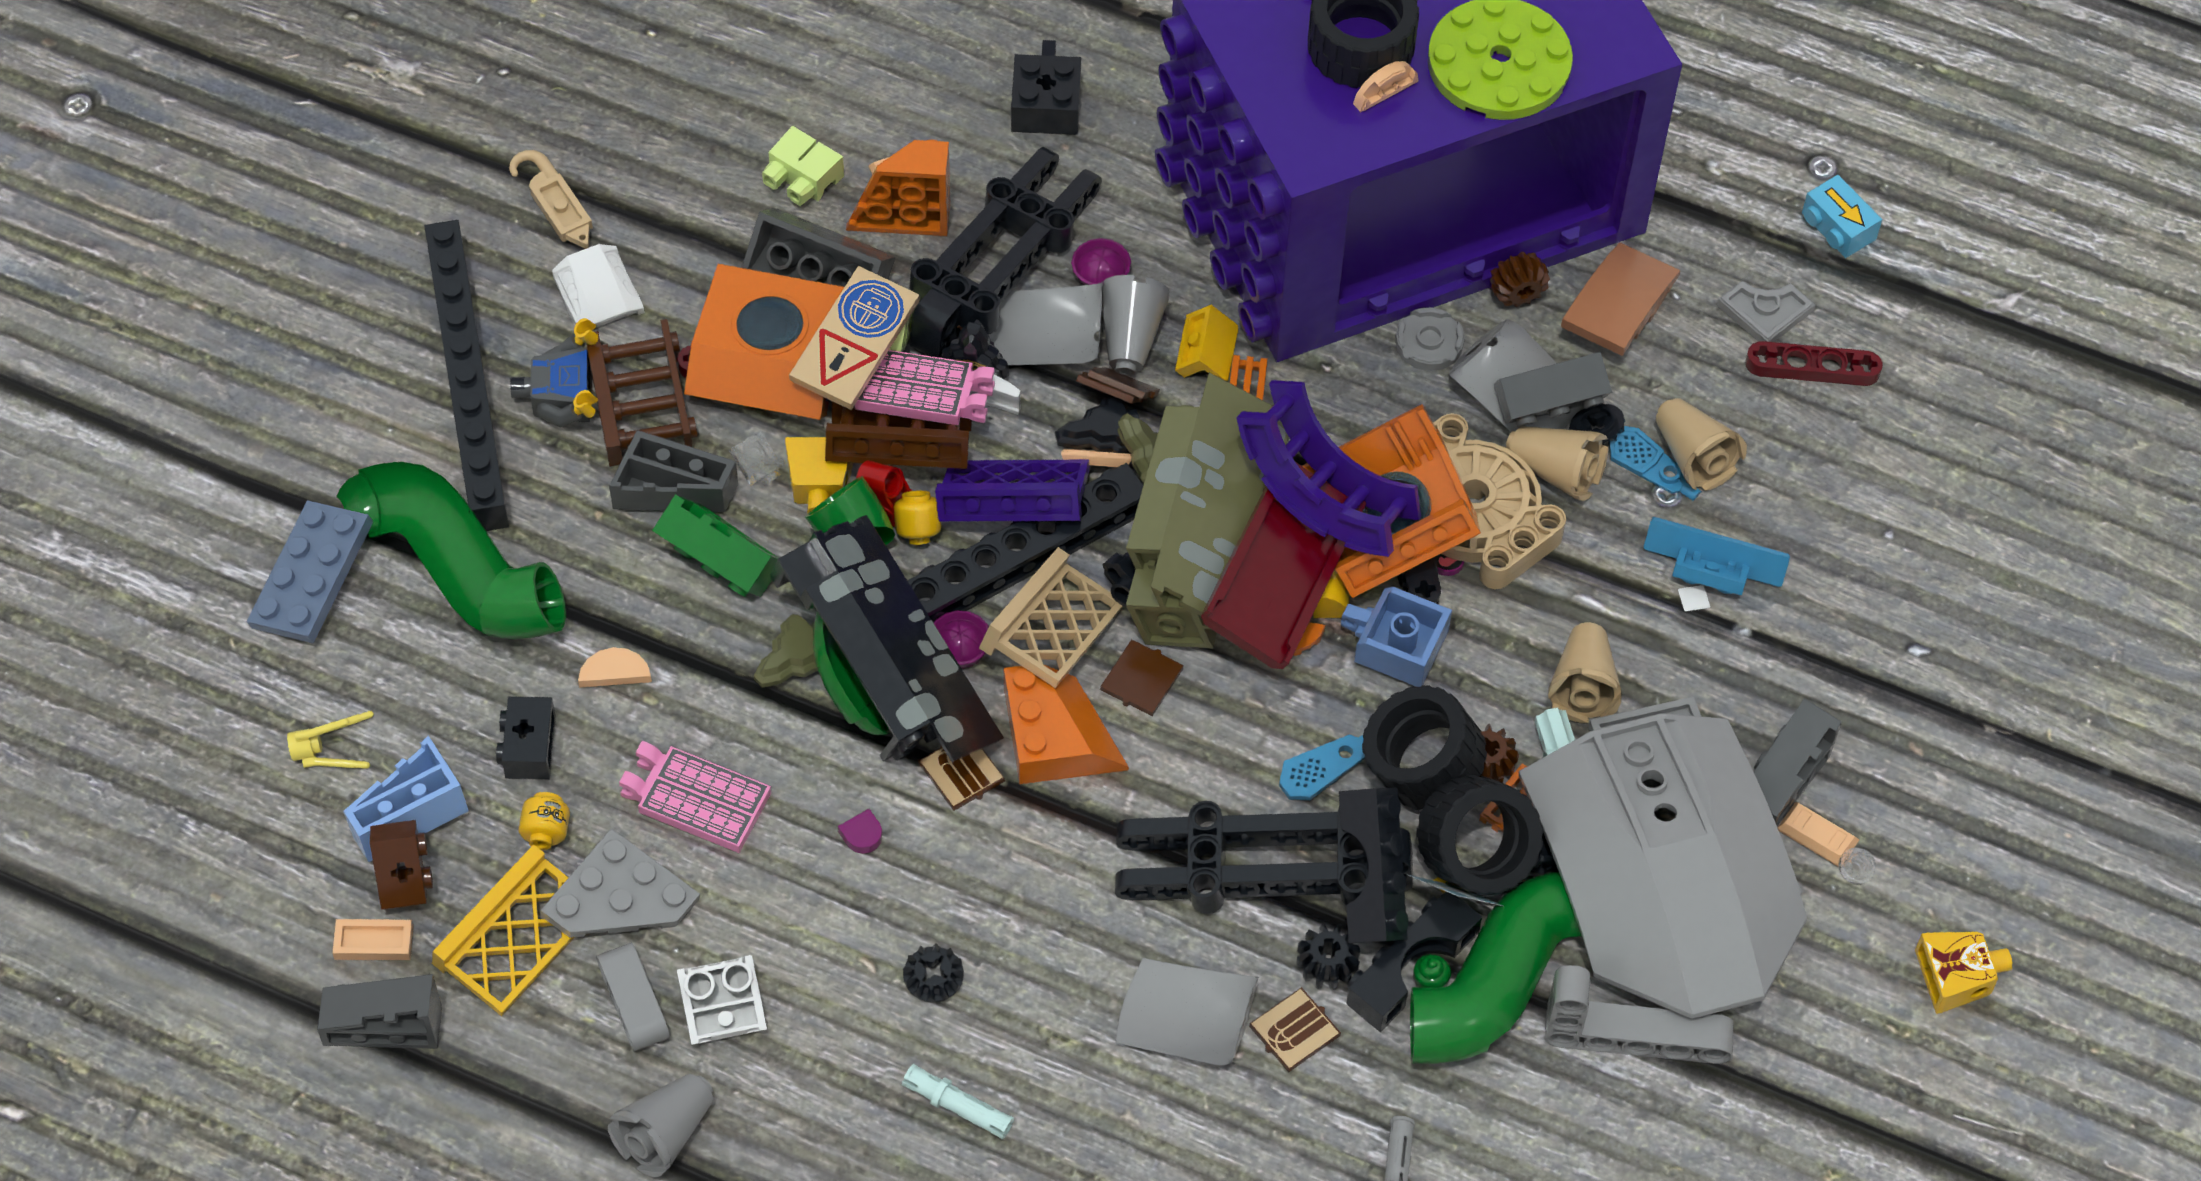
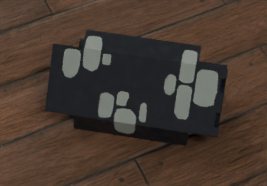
[770,515,1004,762]

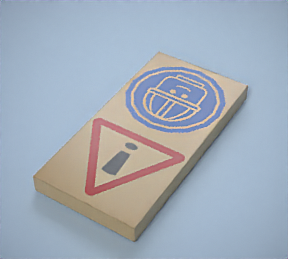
[789,266,920,410]

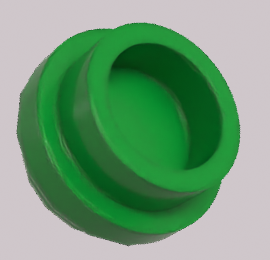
[1413,954,1451,987]

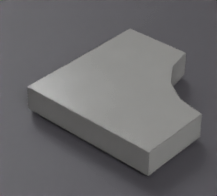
[1717,281,1815,342]

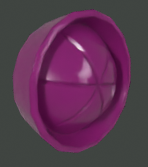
[1071,238,1131,285]
[934,610,989,669]

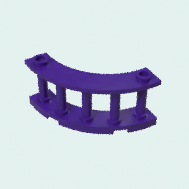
[1236,380,1421,557]

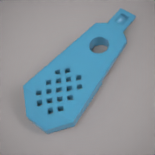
[1609,426,1702,501]
[1279,734,1365,800]

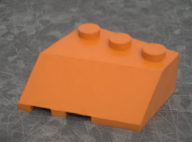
[846,139,950,236]
[1004,665,1129,784]

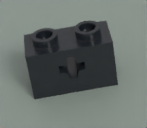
[496,696,556,780]

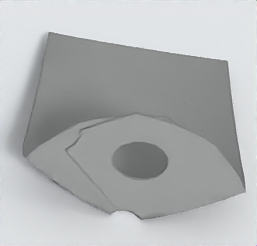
[989,281,1103,365]
[1449,319,1581,432]
[1115,958,1259,1065]

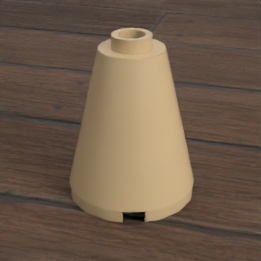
[1656,398,1747,491]
[1506,426,1608,501]
[1548,622,1622,723]

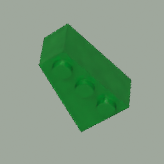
[652,494,779,597]

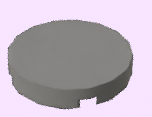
[1395,307,1465,371]

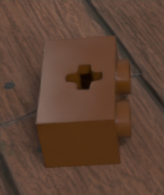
[370,820,433,910]

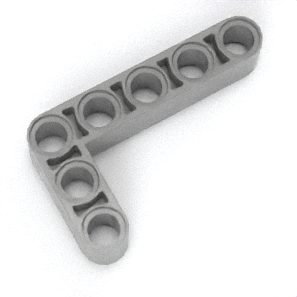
[1545,965,1734,1064]

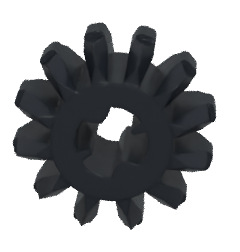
[1296,924,1360,990]

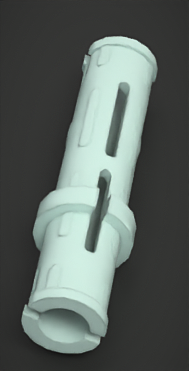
[902,1064,1014,1140]

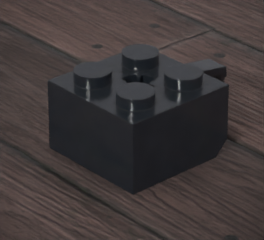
[1011,40,1081,135]

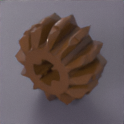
[1490,251,1550,307]
[1479,723,1519,783]

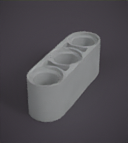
[596,942,670,1051]

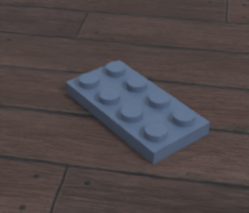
[246,500,373,644]

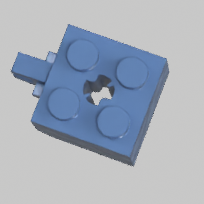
[1341,587,1452,687]

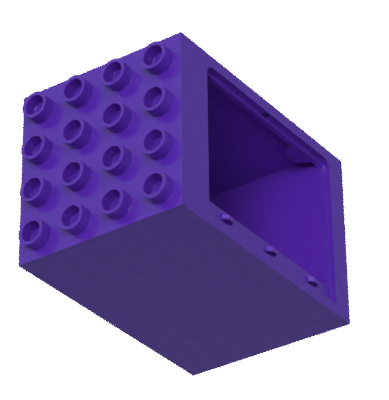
[1155,0,1682,363]

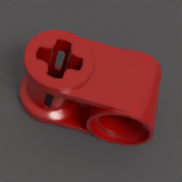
[856,460,912,527]

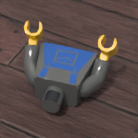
[510,318,598,427]

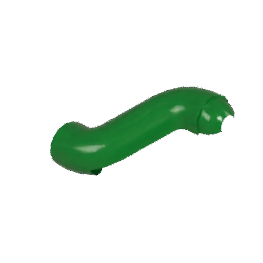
[337,462,566,639]
[805,476,895,735]
[1410,872,1582,1064]

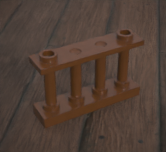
[586,319,698,467]
[825,401,972,469]

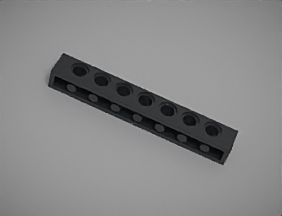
[908,463,1144,623]

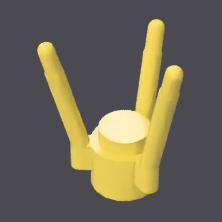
[287,711,374,769]

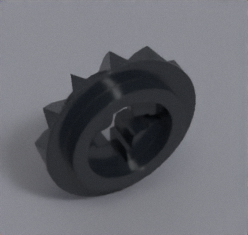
[1569,404,1626,445]
[903,943,964,1002]

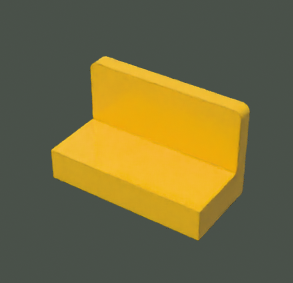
[1175,304,1239,381]

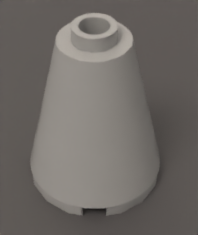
[1100,275,1169,376]
[608,1074,713,1177]

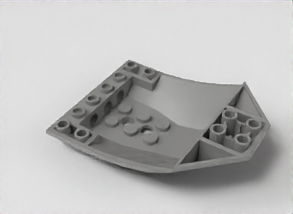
[1518,714,1807,1019]

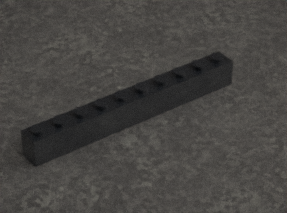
[424,220,509,531]

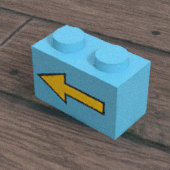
[1802,175,1883,258]

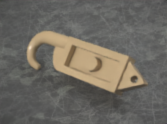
[509,150,593,249]

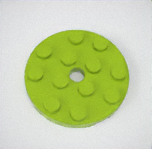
[1428,0,1573,120]

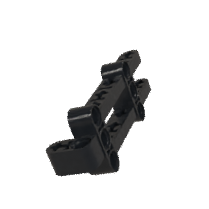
[909,147,1102,358]
[1115,801,1413,914]

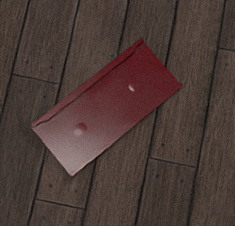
[1201,463,1366,669]

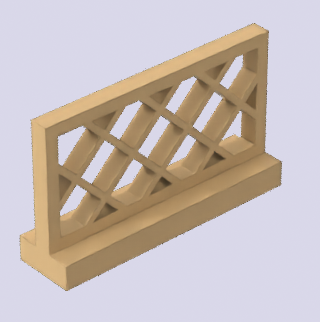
[979,547,1123,688]

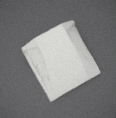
[552,244,645,328]
[677,955,767,1045]

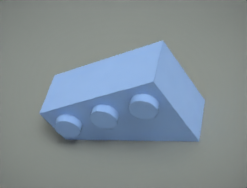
[344,735,469,862]

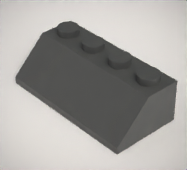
[742,208,896,287]

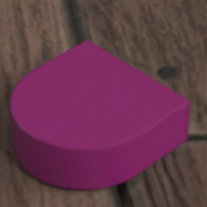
[838,809,882,854]

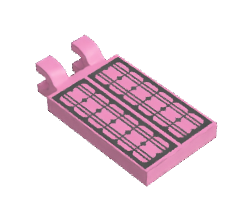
[855,350,995,425]
[619,741,771,853]

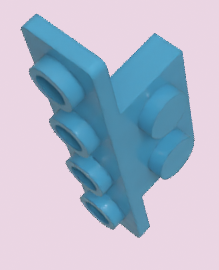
[1644,517,1790,596]

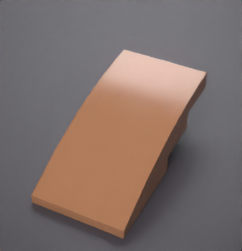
[1561,242,1681,356]

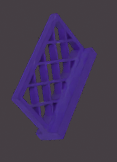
[935,459,1090,522]

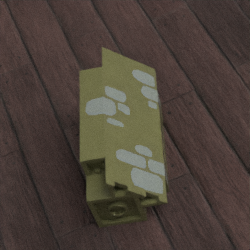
[1126,373,1289,648]

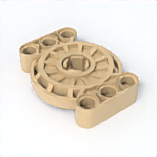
[1397,413,1566,589]

